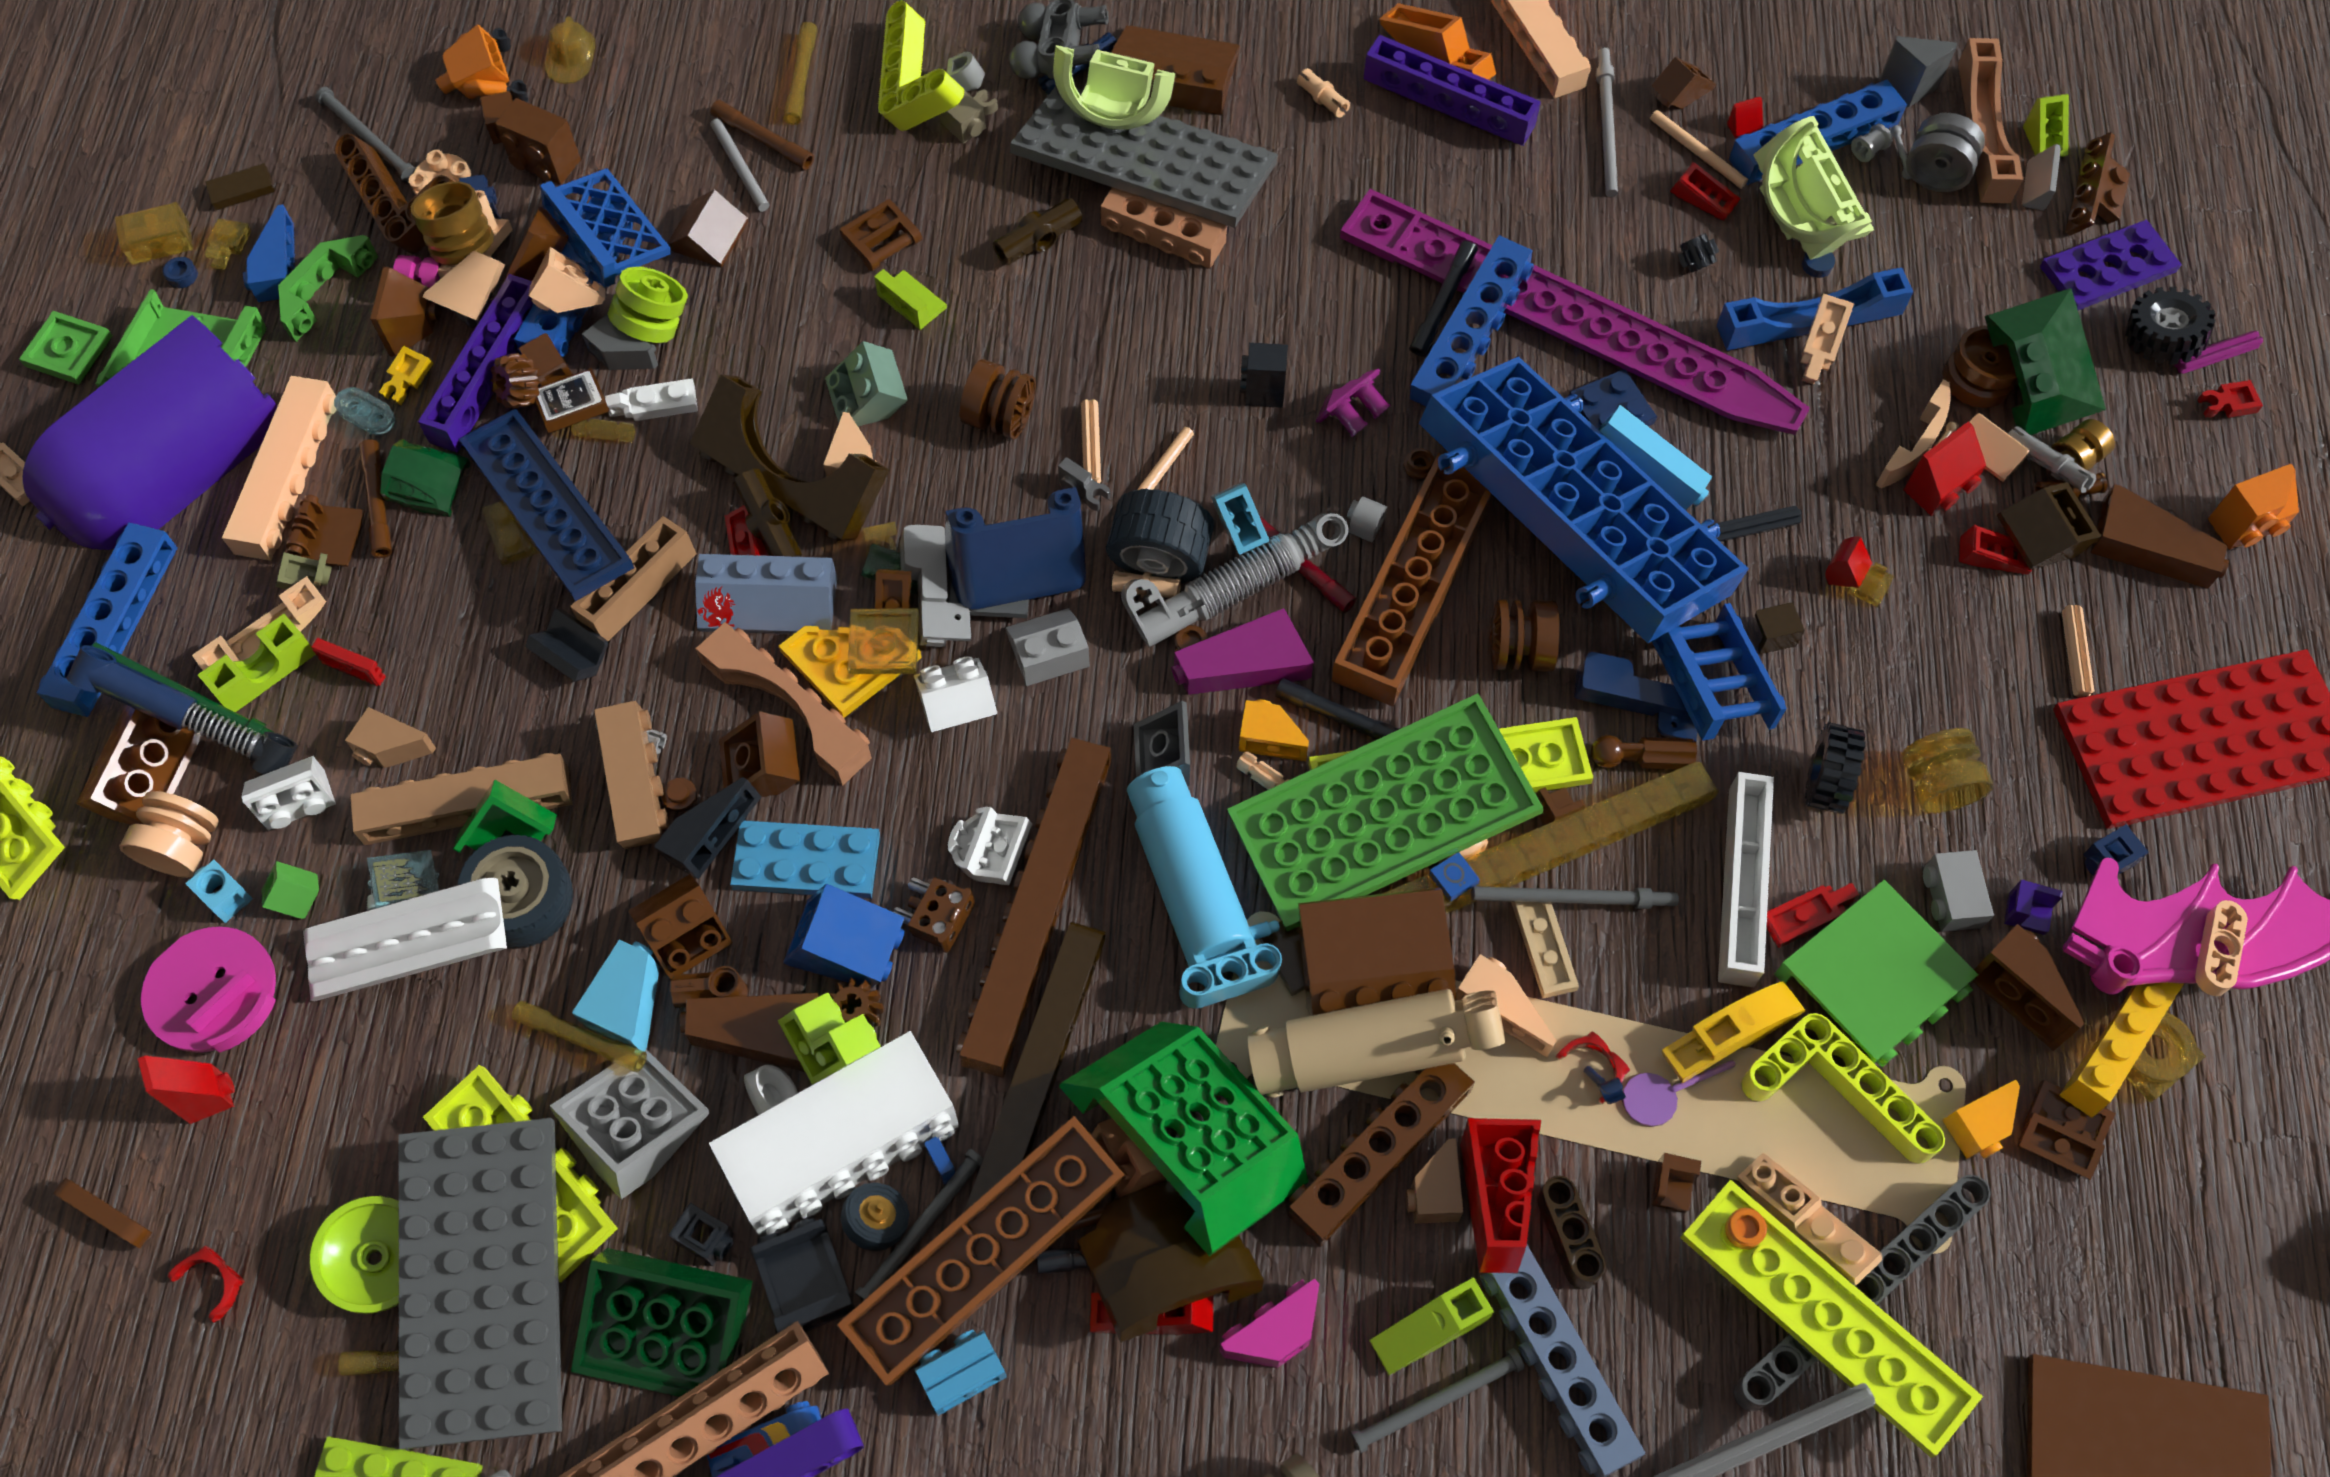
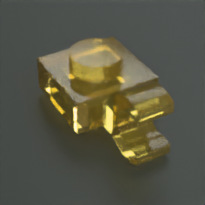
[205,219,251,270]

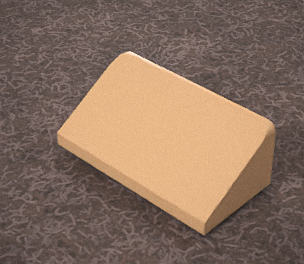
[1970,413,2029,482]

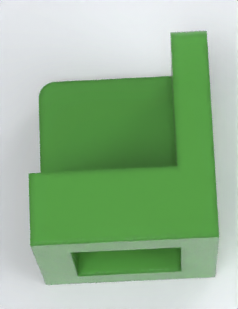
[261,861,319,919]

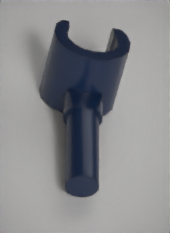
[1583,1066,1626,1104]

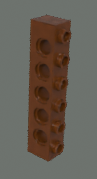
[1288,1063,1475,1247]

